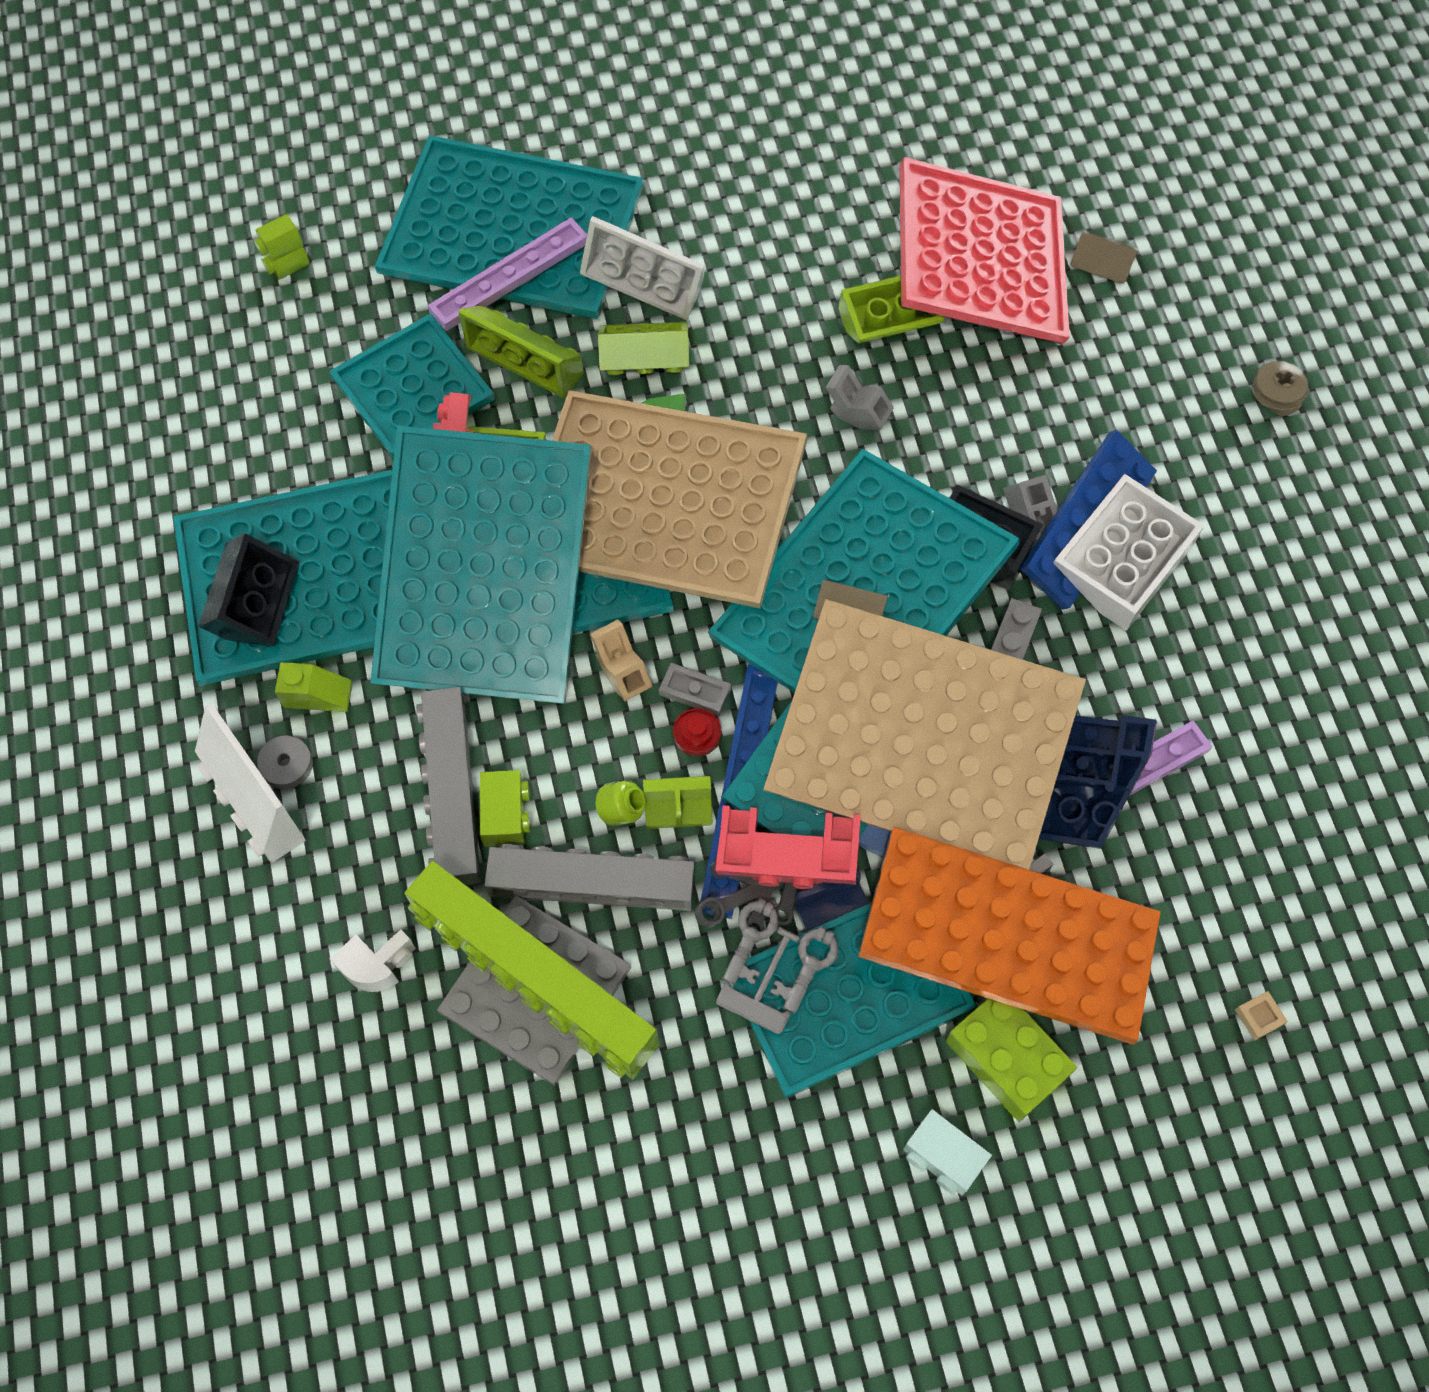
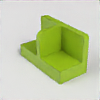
[643,776,713,829]

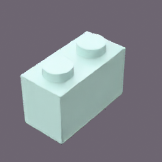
[903,1109,992,1196]

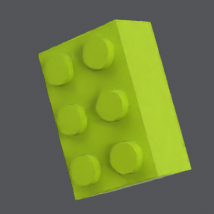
[945,998,1078,1123]

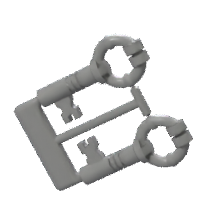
[716,898,839,1034]

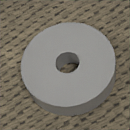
[257,735,313,789]

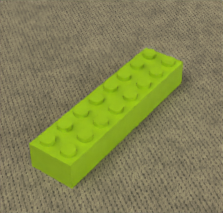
[404,860,659,1080]

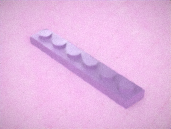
[428,218,587,331]

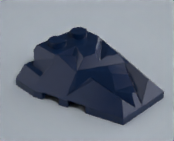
[1038,715,1157,849]

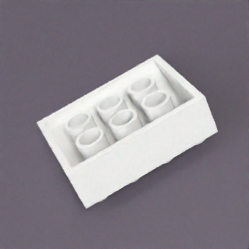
[580,216,704,320]
[1053,474,1205,631]
[195,703,306,863]

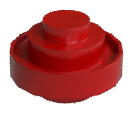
[673,708,721,757]

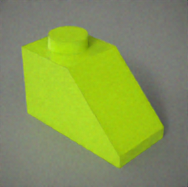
[275,662,353,712]

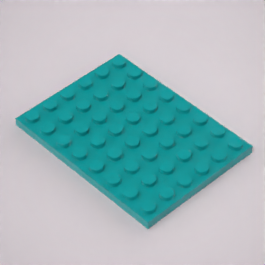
[375,135,644,319]
[370,425,592,704]
[708,449,1019,693]
[173,470,392,686]

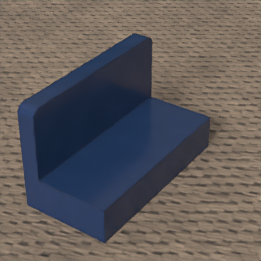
[794,870,869,932]

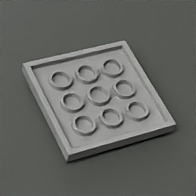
[437,895,631,1086]

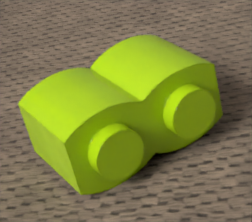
[254,214,310,280]

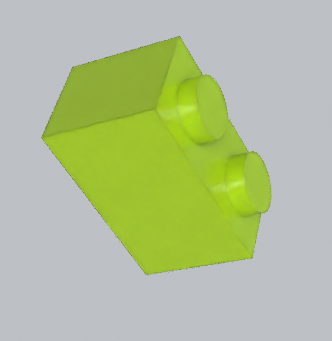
[480,770,530,847]

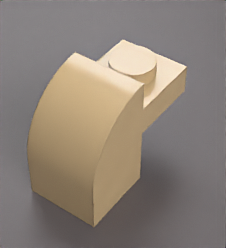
[590,620,653,702]

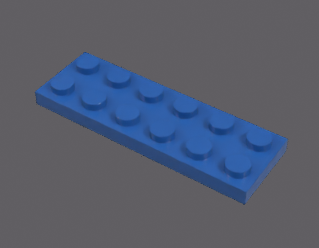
[1020,429,1157,610]

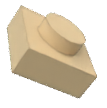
[1235,991,1288,1041]

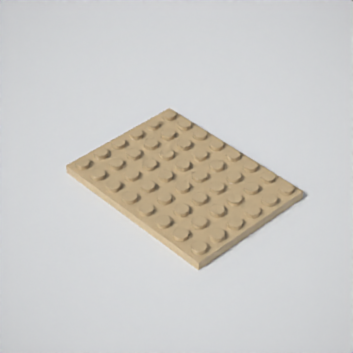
[552,390,808,609]
[763,599,1086,870]

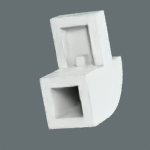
[329,930,416,992]

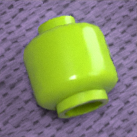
[595,780,646,826]

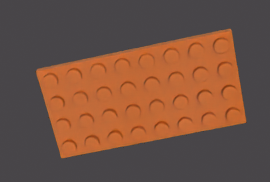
[858,827,1161,1045]

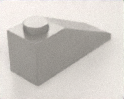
[1003,475,1057,551]

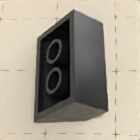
[949,484,1043,591]
[198,533,299,647]

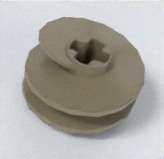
[1252,361,1309,416]

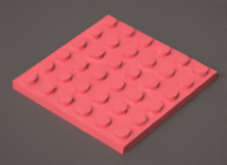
[899,157,1070,344]

